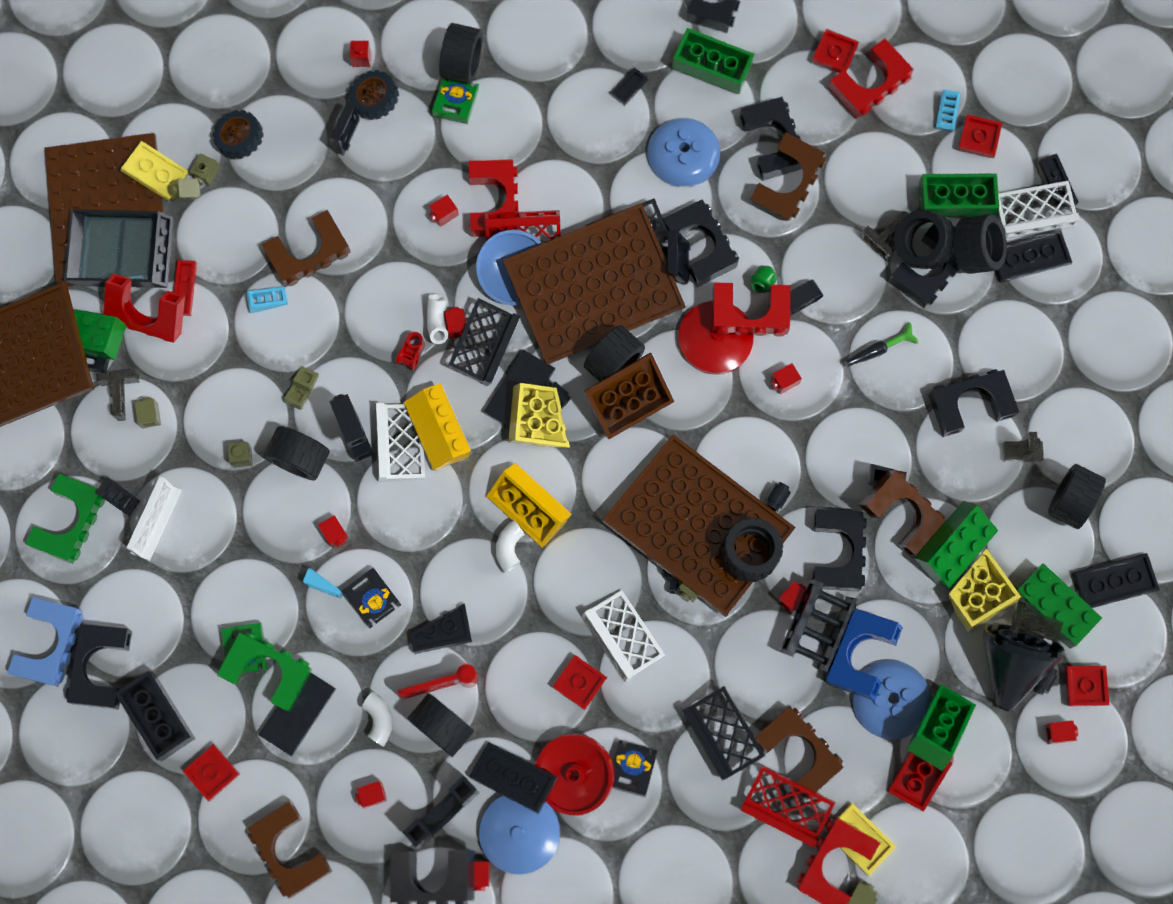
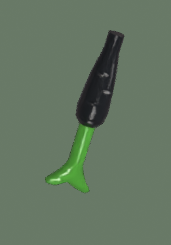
[844,322,919,367]

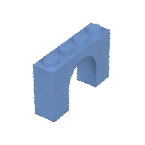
[7,597,83,687]

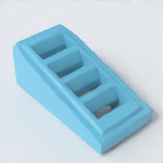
[936,90,961,131]
[246,286,288,313]
[303,568,343,598]

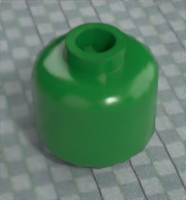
[749,265,777,293]

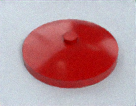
[678,301,754,375]
[535,734,614,816]

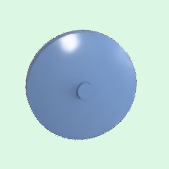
[476,230,542,305]
[479,796,560,874]

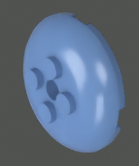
[647,118,720,187]
[852,660,931,740]

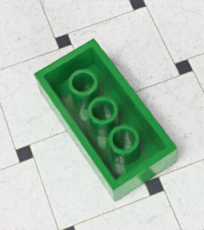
[672,28,755,94]
[919,173,999,217]
[74,309,127,360]
[915,501,999,588]
[1016,563,1102,649]
[907,684,976,771]

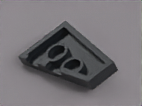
[410,603,472,654]

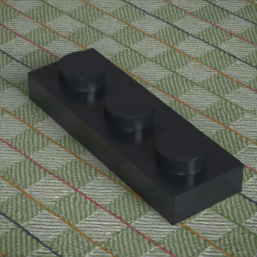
[1038,154,1079,210]

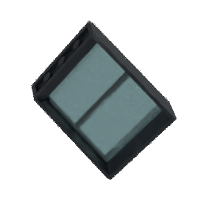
[64,209,174,288]

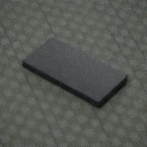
[996,228,1072,283]
[484,350,555,429]
[1072,553,1160,608]
[258,673,336,757]
[469,742,558,814]

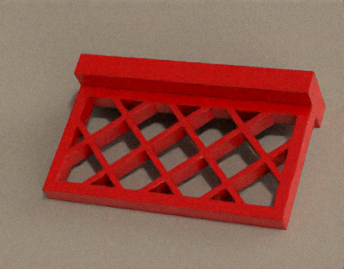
[485,210,561,243]
[740,765,836,848]

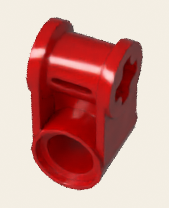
[396,332,425,371]

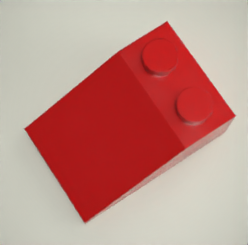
[888,751,954,812]

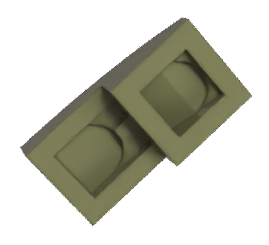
[284,366,319,410]

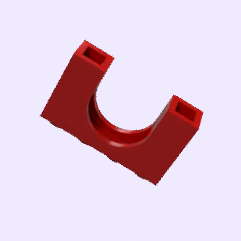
[828,38,914,119]
[469,159,519,237]
[103,273,185,343]
[712,282,790,337]
[796,816,880,904]

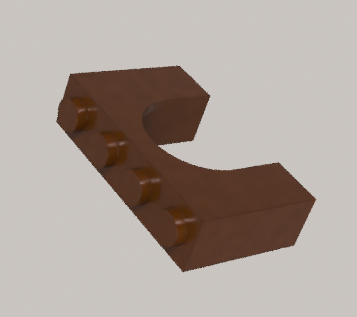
[750,133,827,221]
[261,210,351,287]
[858,470,946,558]
[755,706,844,800]
[247,801,333,899]

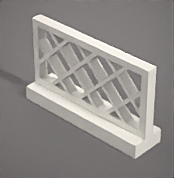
[998,181,1080,239]
[375,403,425,482]
[127,476,181,561]
[582,590,665,682]

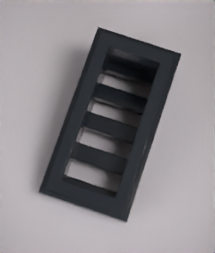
[95,478,140,516]

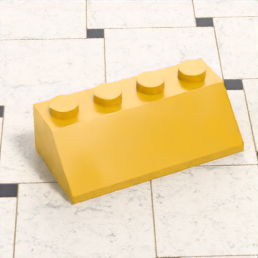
[404,383,471,471]
[486,463,572,548]

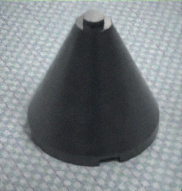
[983,624,1064,711]

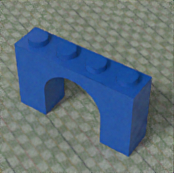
[826,609,903,701]

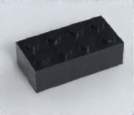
[115,671,196,761]

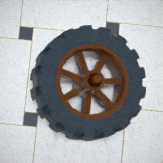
[349,70,399,120]
[212,110,264,159]

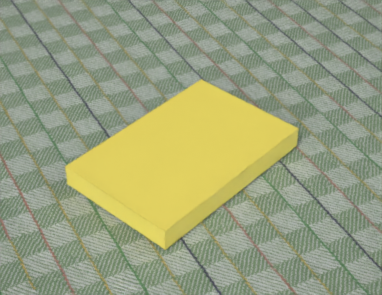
[121,141,189,201]
[824,803,896,876]

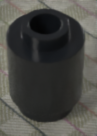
[546,381,571,409]
[765,482,791,512]
[1033,668,1057,695]

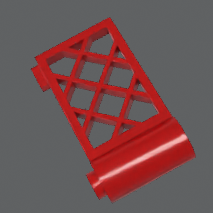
[397,664,478,700]

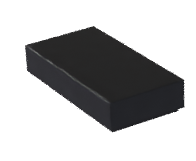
[611,67,648,106]

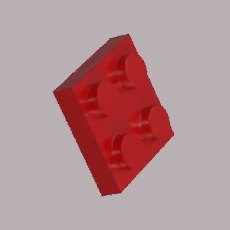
[812,29,859,73]
[958,114,1003,159]
[552,655,607,710]
[1065,666,1110,707]
[183,744,240,802]

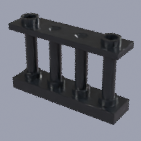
[779,579,857,672]

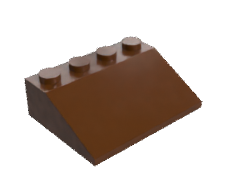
[584,353,675,439]

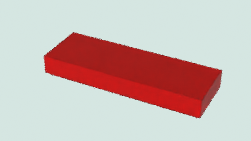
[174,260,197,316]

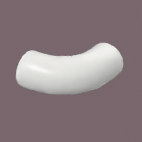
[427,293,448,344]
[496,520,525,574]
[362,692,392,747]

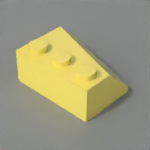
[508,383,570,448]
[949,548,1021,632]

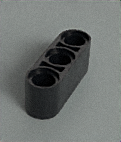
[768,279,824,316]

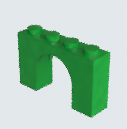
[25,474,105,564]
[217,632,312,712]

